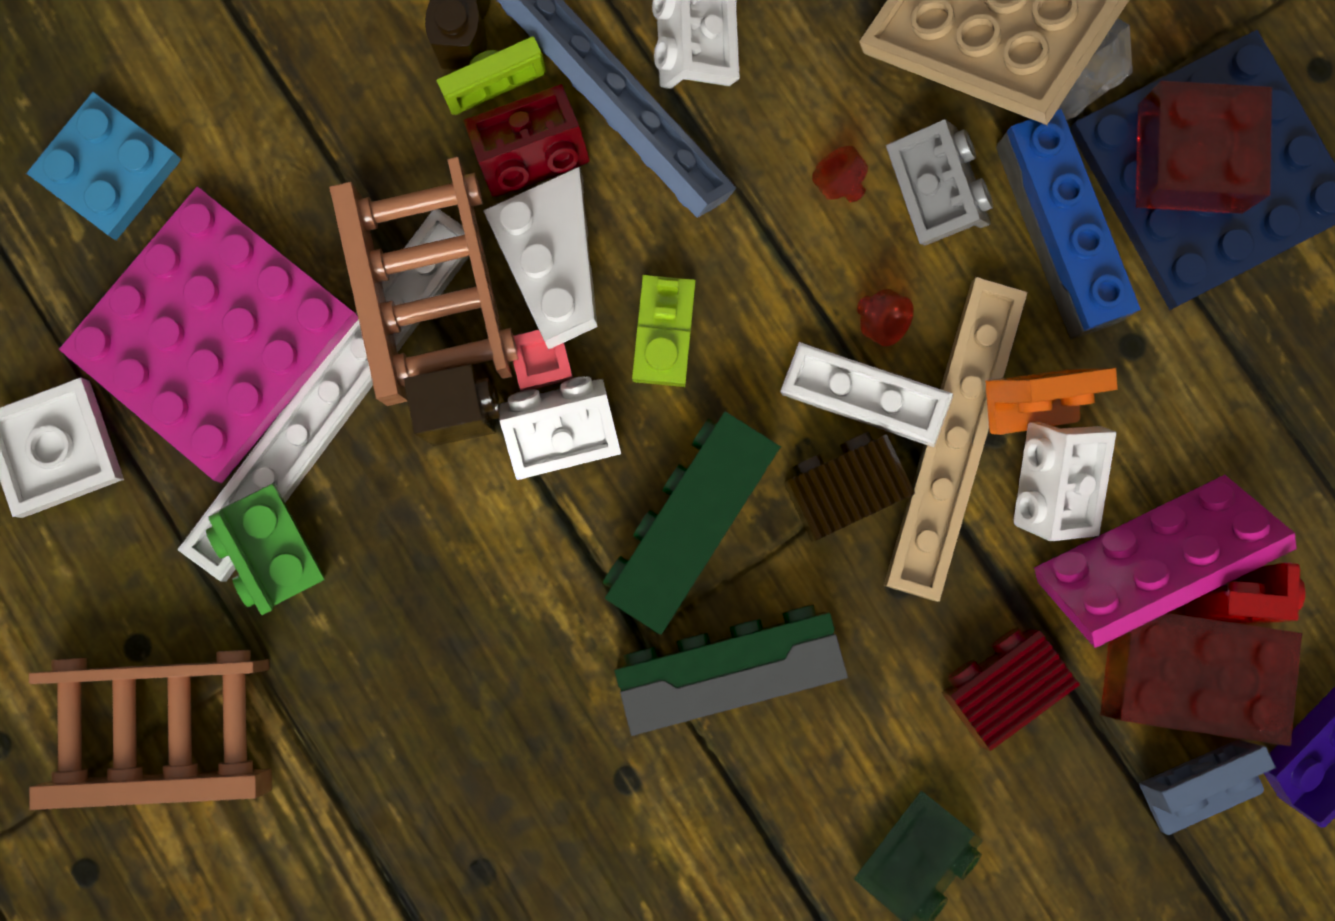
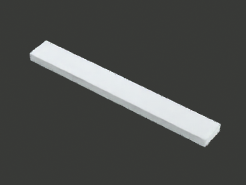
[178,209,469,582]

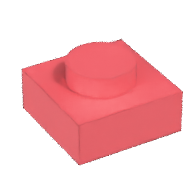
[513,330,573,391]

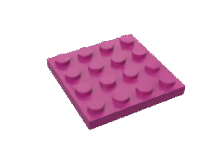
[59,187,358,483]

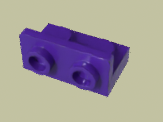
[1263,687,1335,827]

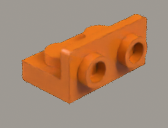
[985,368,1118,435]

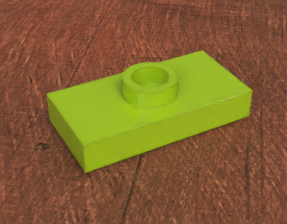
[436,36,546,115]

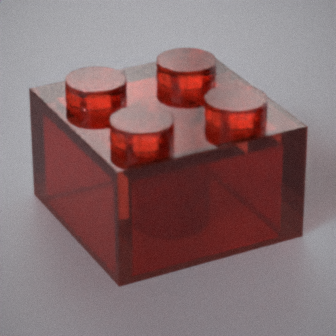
[1136,81,1272,214]

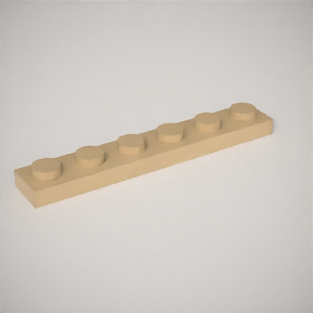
[883,277,1028,602]

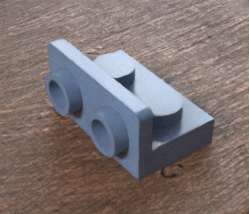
[1139,740,1275,835]

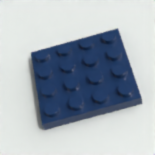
[1069,29,1335,310]

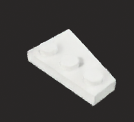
[484,167,597,350]

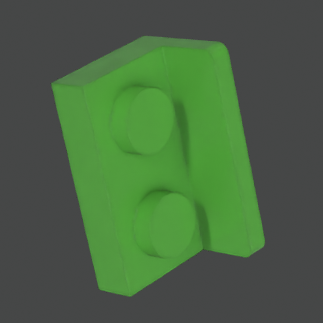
[206,483,325,615]

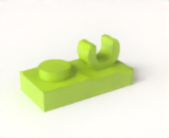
[632,275,696,387]

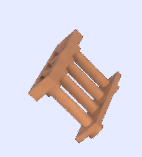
[329,157,518,406]
[29,650,272,810]

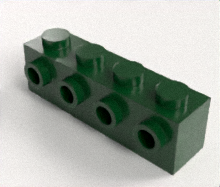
[603,411,781,635]

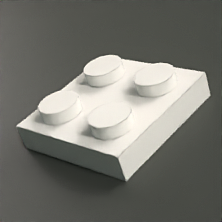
[0,378,124,518]

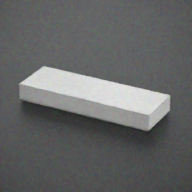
[780,342,953,447]

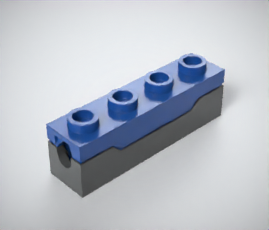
[996,108,1141,340]

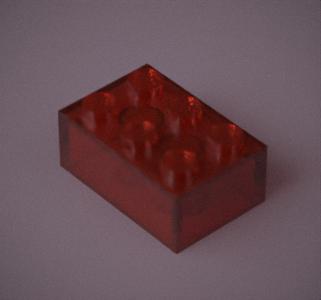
[1100,613,1302,746]

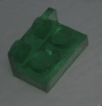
[854,791,983,921]

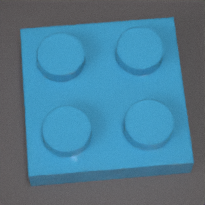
[26,92,182,240]

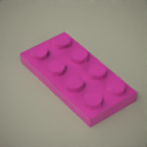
[1034,475,1297,648]

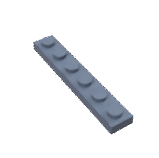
[497,0,736,218]

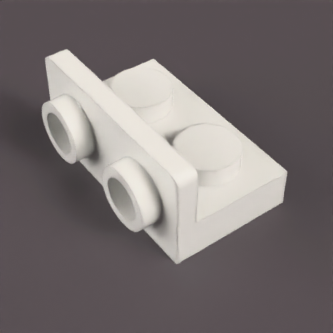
[652,0,739,89]
[500,377,621,480]
[1014,422,1116,542]

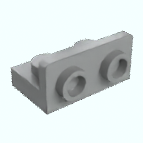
[886,119,993,246]

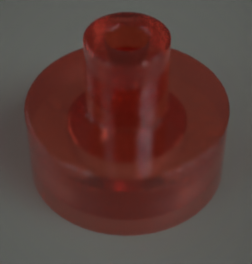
[812,146,868,203]
[857,289,914,347]

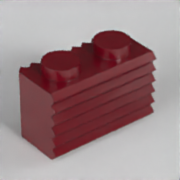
[942,627,1080,751]

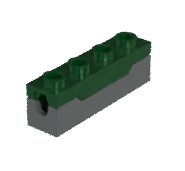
[614,604,848,736]

